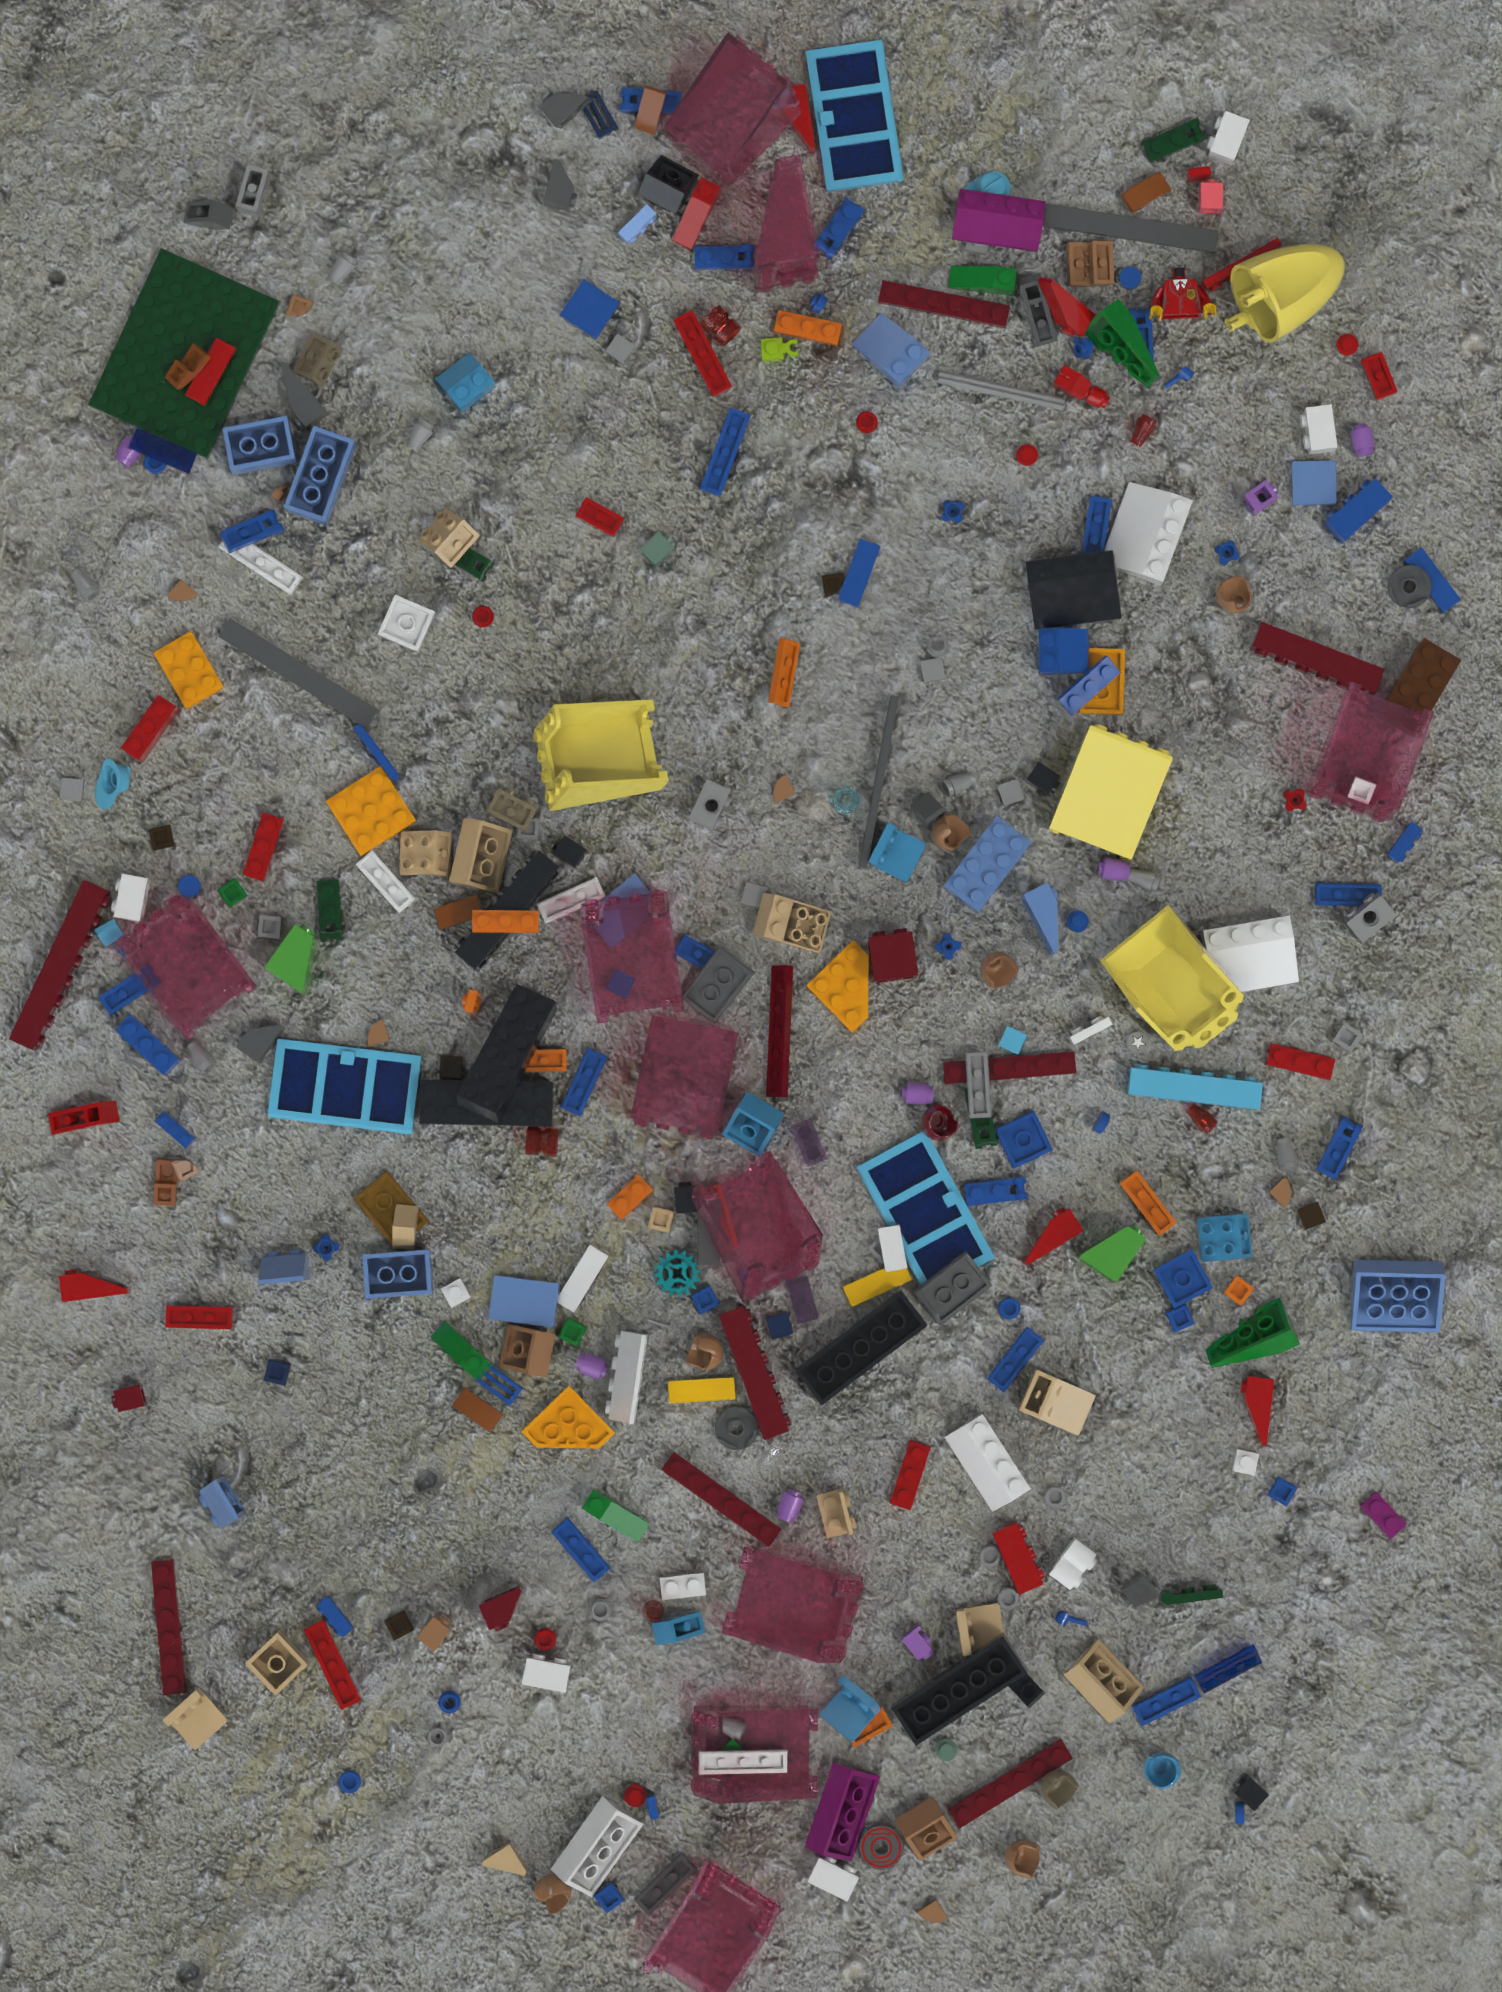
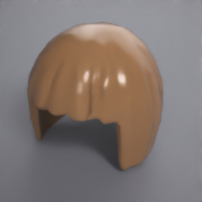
[1216,576,1252,613]
[932,814,970,851]
[981,952,1019,989]
[686,1333,723,1370]
[1005,1840,1040,1878]
[534,1874,571,1914]

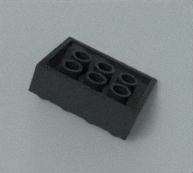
[1026,550,1122,630]

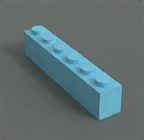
[1127,1064,1263,1110]

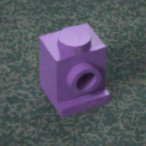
[1242,480,1278,516]
[901,1624,934,1661]

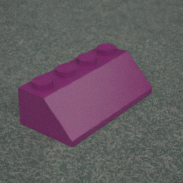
[952,189,1046,252]
[805,1762,880,1861]

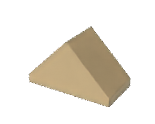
[392,1204,419,1250]
[482,1841,527,1876]

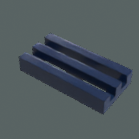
[583,91,618,140]

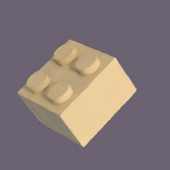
[245,1630,310,1696]

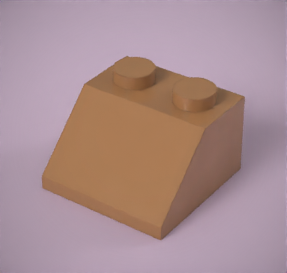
[498,1324,556,1378]
[894,1796,958,1861]

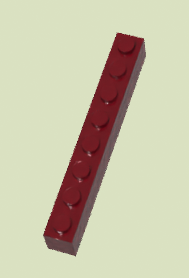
[9,879,111,1051]

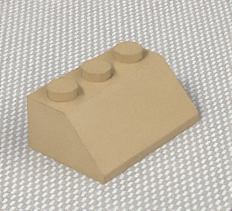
[449,818,513,894]
[1064,1639,1145,1724]

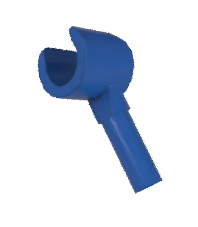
[1164,367,1194,389]
[1055,1611,1087,1626]

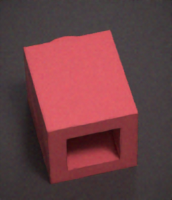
[1199,179,1223,214]

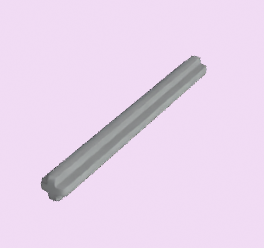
[937,371,1065,410]

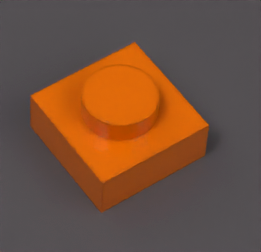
[1223,1275,1255,1306]

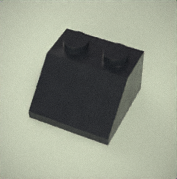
[638,155,699,214]

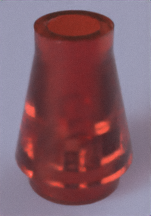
[1129,413,1157,448]
[1186,1103,1219,1134]
[642,1600,664,1622]

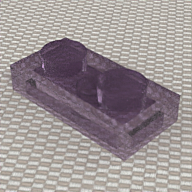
[790,1118,827,1167]
[786,1276,819,1324]

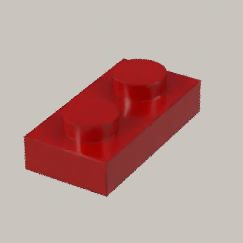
[1361,352,1398,401]
[575,497,624,538]

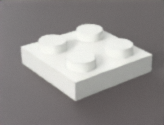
[378,595,436,652]

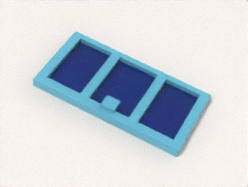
[805,40,904,192]
[267,1039,422,1135]
[856,1131,995,1285]

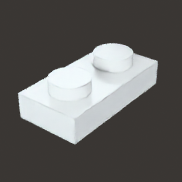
[1068,1015,1113,1046]
[660,1572,706,1600]

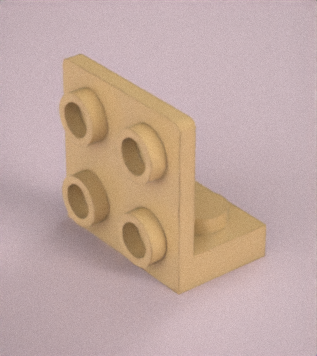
[417,509,480,568]
[399,830,452,877]
[817,1488,857,1538]
[955,1603,1003,1656]
[163,1687,228,1750]

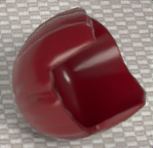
[921,1105,959,1141]

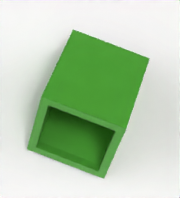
[265,924,318,995]
[1076,1225,1146,1283]

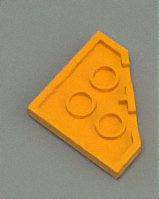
[806,940,869,1033]
[521,1385,615,1449]

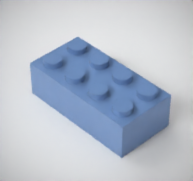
[284,426,357,526]
[943,816,1032,914]

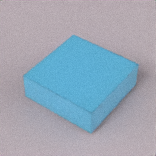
[95,919,124,947]
[998,1026,1027,1055]

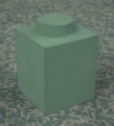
[640,532,674,568]

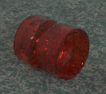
[700,305,742,347]
[525,1126,559,1157]

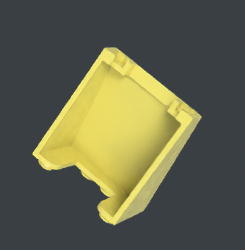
[533,699,669,811]
[1048,724,1173,862]

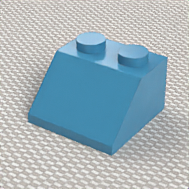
[435,353,496,413]
[722,1092,784,1157]

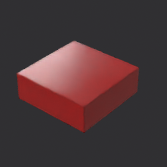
[1186,166,1211,183]

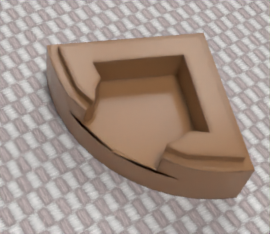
[286,294,314,317]
[271,482,291,504]
[167,579,198,602]
[773,774,795,804]
[368,1019,390,1047]
[170,1159,200,1182]
[1269,1177,1291,1208]
[917,1899,948,1923]

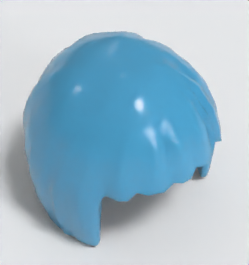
[1144,1752,1181,1789]

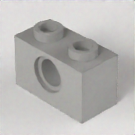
[236,164,271,218]
[688,779,733,832]
[1343,892,1397,943]

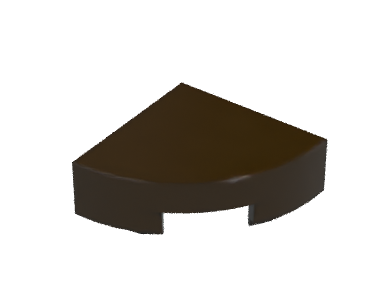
[822,573,844,598]

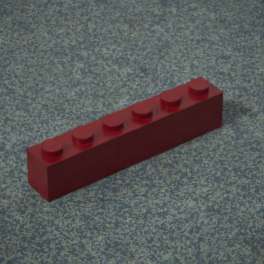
[1250,622,1385,697]
[719,1306,792,1440]

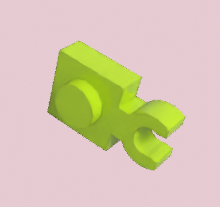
[760,337,799,362]

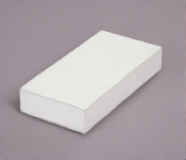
[878,1225,907,1272]

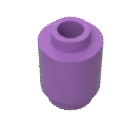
[1350,423,1375,457]
[114,434,145,468]
[1097,857,1131,882]
[901,1081,934,1105]
[575,1352,609,1380]
[777,1488,805,1523]

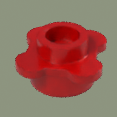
[1283,788,1307,812]

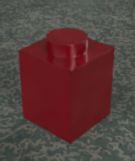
[111,1384,147,1412]

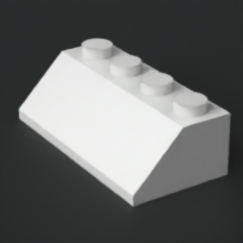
[944,1413,1031,1512]
[550,1796,643,1897]

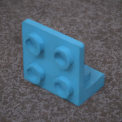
[868,822,926,882]
[1197,1213,1253,1262]
[820,1675,881,1742]

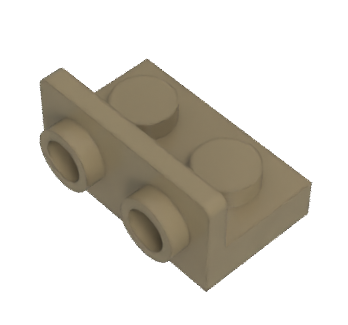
[292,333,341,387]
[486,787,538,832]

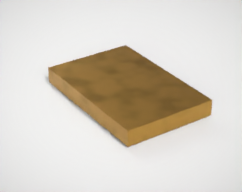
[353,1170,429,1249]

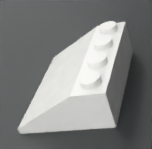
[1104,482,1193,586]
[1200,915,1299,992]
[605,1330,648,1425]

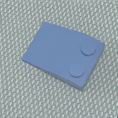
[852,313,930,389]
[1021,883,1058,956]
[258,1249,310,1285]
[199,1476,247,1529]

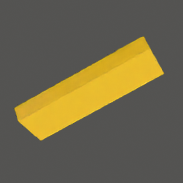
[843,1268,912,1307]
[668,1377,735,1403]

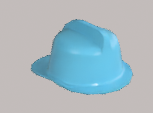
[964,171,1011,196]
[95,759,130,810]

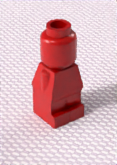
[1053,365,1111,409]

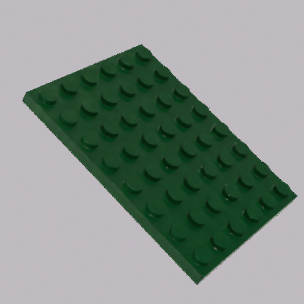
[88,248,280,459]

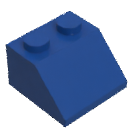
[1039,628,1089,676]

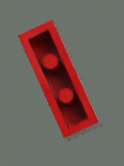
[121,694,180,763]
[992,1521,1045,1595]

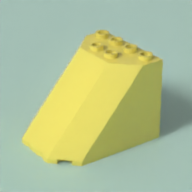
[1100,905,1244,1051]

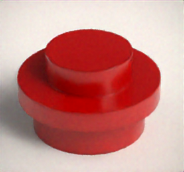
[1336,334,1358,356]
[856,411,878,433]
[1016,444,1038,466]
[472,606,494,628]
[534,1628,557,1650]
[624,1784,646,1807]

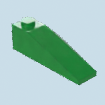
[1085,298,1160,388]
[1205,1298,1300,1368]

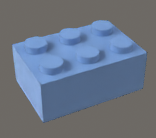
[222,416,298,475]
[362,1250,434,1299]

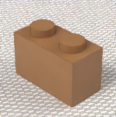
[417,1613,454,1651]

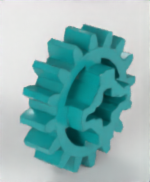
[654,1249,701,1297]

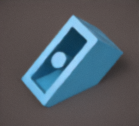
[651,1611,705,1645]

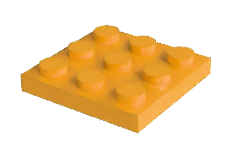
[326,766,417,857]

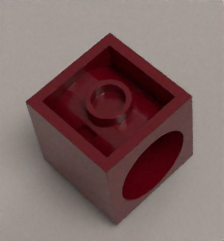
[867,928,918,984]

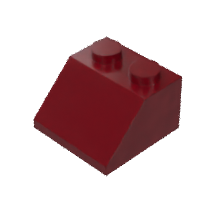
[479,1584,524,1632]

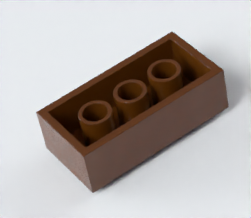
[1376,638,1461,738]

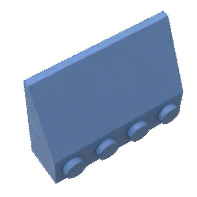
[1351,1260,1446,1332]

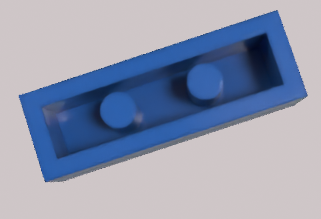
[1386,821,1423,863]
[155,1111,196,1149]
[317,1595,354,1637]

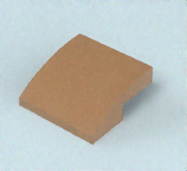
[1066,241,1114,287]

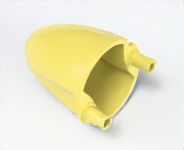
[1225,244,1345,343]

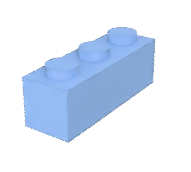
[618,204,657,245]

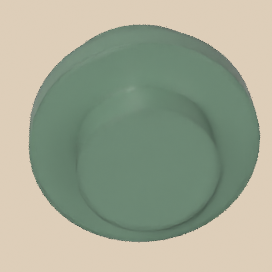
[935,1739,957,1761]

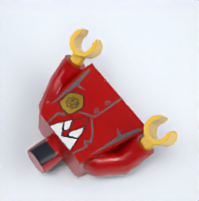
[1149,268,1217,321]

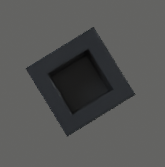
[1025,761,1061,796]
[552,836,588,870]
[674,1182,698,1214]
[1232,1774,1269,1811]

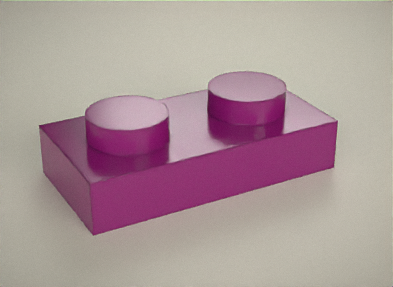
[1359,1491,1407,1539]

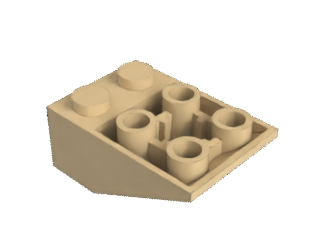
[752,893,831,954]
[1018,1369,1096,1436]

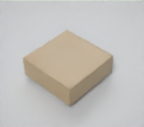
[648,1206,674,1233]

